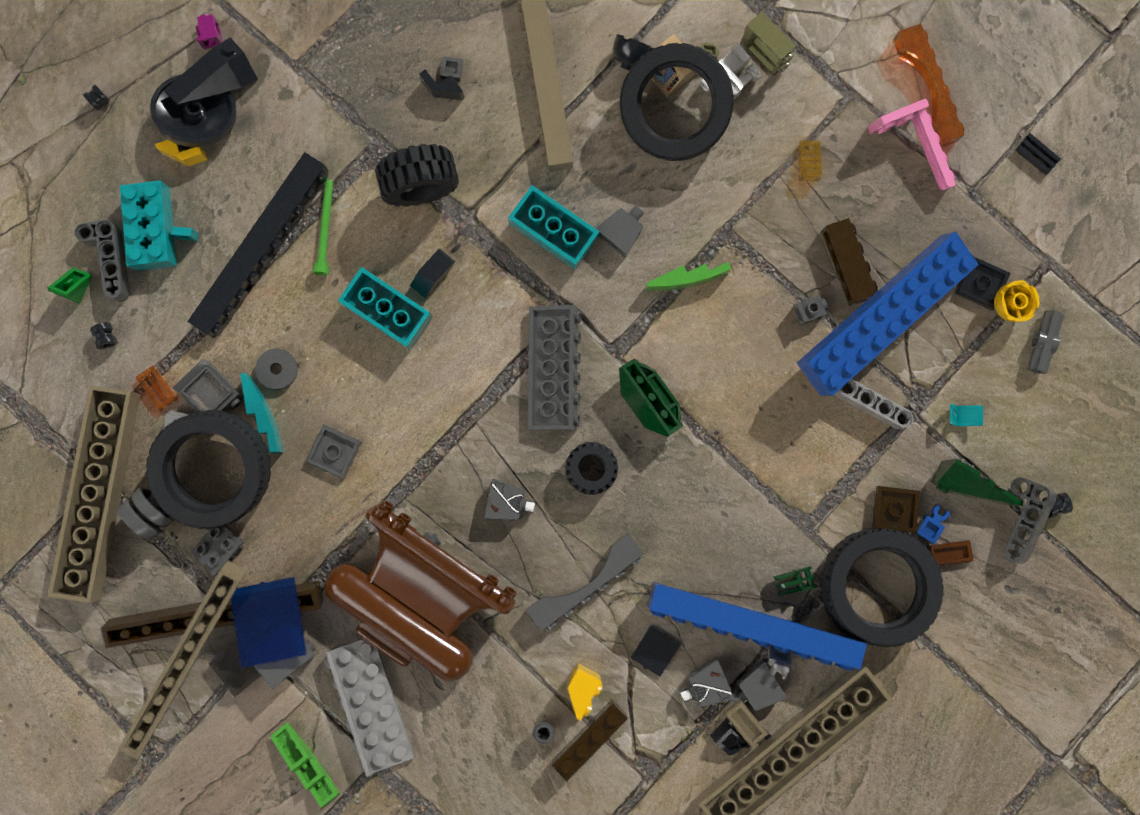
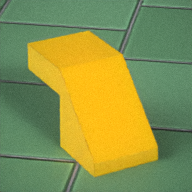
[155,140,208,166]

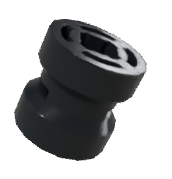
[90,322,118,349]
[1042,492,1073,518]

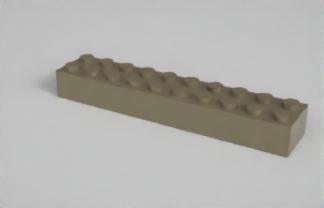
[48,385,141,603]
[695,664,894,815]

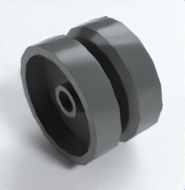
[117,487,174,541]

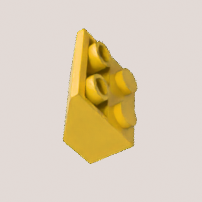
[568,663,603,721]

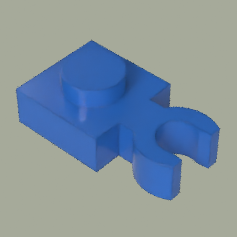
[915,505,950,544]

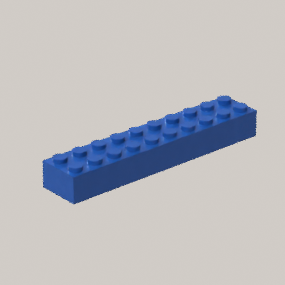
[797,231,979,396]
[647,582,867,671]

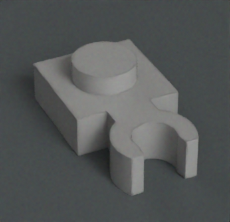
[767,646,791,680]

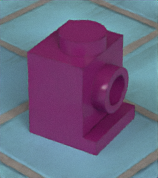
[196,14,223,49]

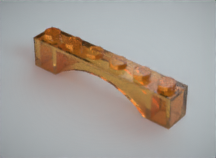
[893,24,965,147]

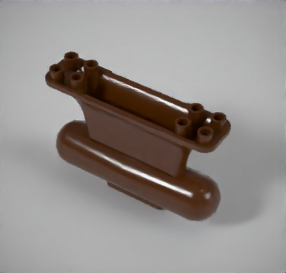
[325,500,517,682]

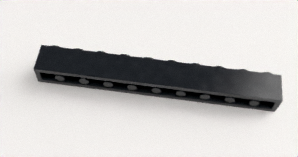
[187,152,329,338]

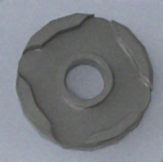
[255,348,298,390]

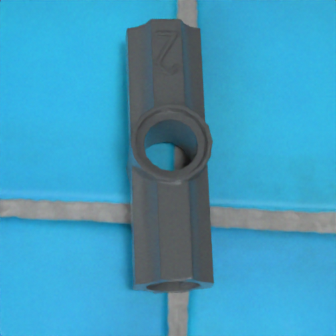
[1027,310,1064,374]

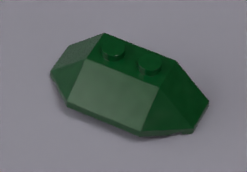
[619,358,683,437]

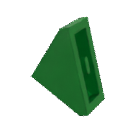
[48,267,92,304]

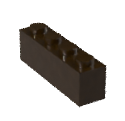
[821,218,878,306]
[551,699,628,781]

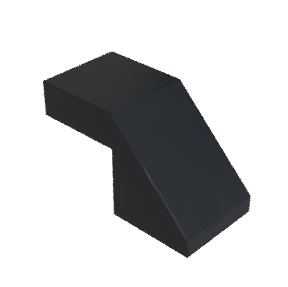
[419,69,464,101]
[410,249,456,298]

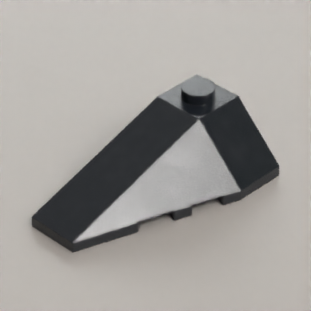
[164,37,258,106]

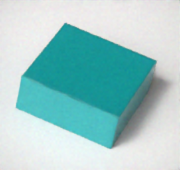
[170,226,199,241]

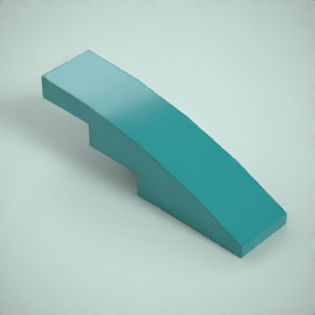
[240,373,283,454]

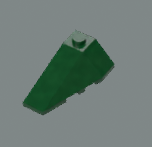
[931,459,1024,506]

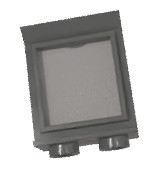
[172,359,244,412]

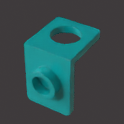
[950,404,984,426]

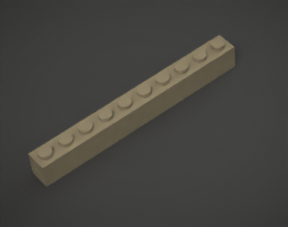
[517,0,573,172]
[118,560,247,760]

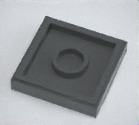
[305,424,362,479]

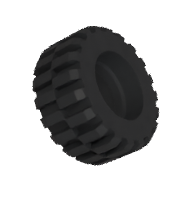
[375,144,459,207]

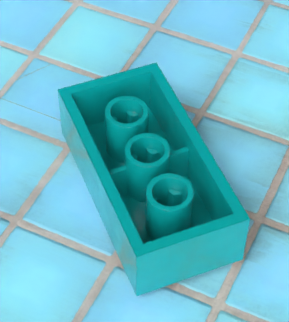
[120,180,177,271]
[508,185,600,270]
[338,267,433,350]

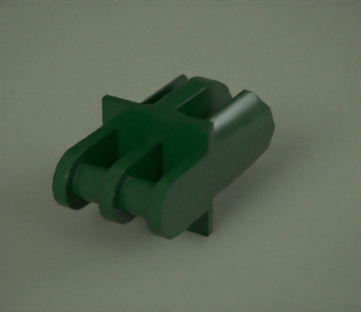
[773,566,817,597]

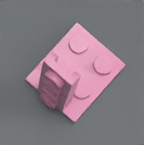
[868,98,956,191]

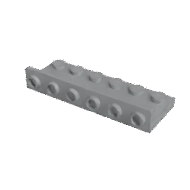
[325,639,415,777]

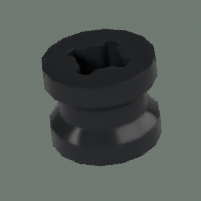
[83,85,110,111]

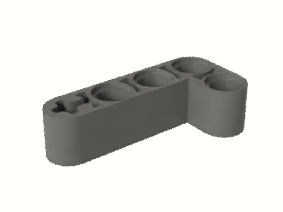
[74,220,130,302]
[1004,477,1056,564]

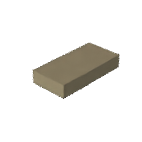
[723,699,768,748]

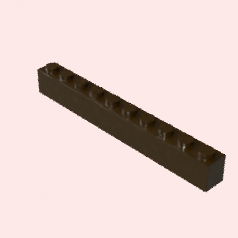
[101,581,323,648]

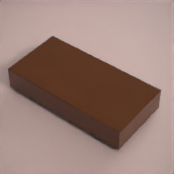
[927,540,973,566]

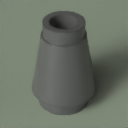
[533,722,555,744]

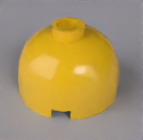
[994,280,1040,322]

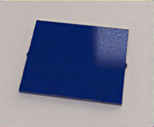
[231,577,307,668]

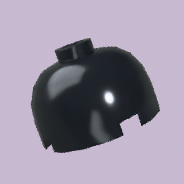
[613,34,654,71]

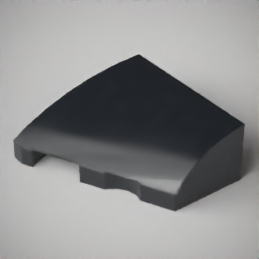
[710,718,771,756]

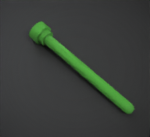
[312,179,333,276]

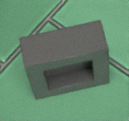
[440,56,464,81]

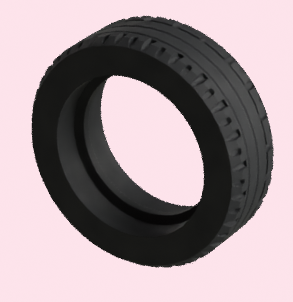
[620,43,734,161]
[146,410,271,529]
[820,529,944,647]

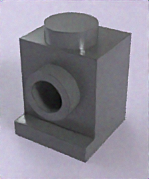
[793,295,828,326]

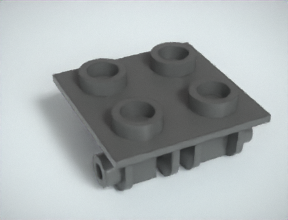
[191,527,244,577]

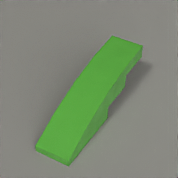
[645,262,731,291]
[270,722,341,808]

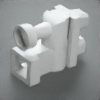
[700,44,761,99]

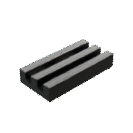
[1015,133,1061,176]

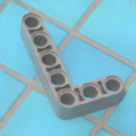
[834,379,914,429]

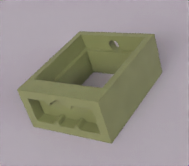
[741,11,796,76]

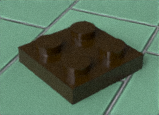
[872,486,920,533]

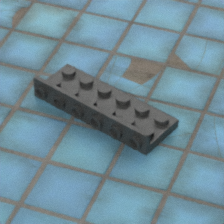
[528,305,581,431]

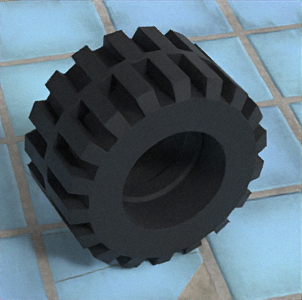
[565,442,618,495]

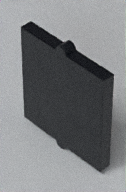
[631,626,680,677]

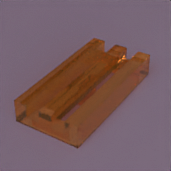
[136,365,178,411]

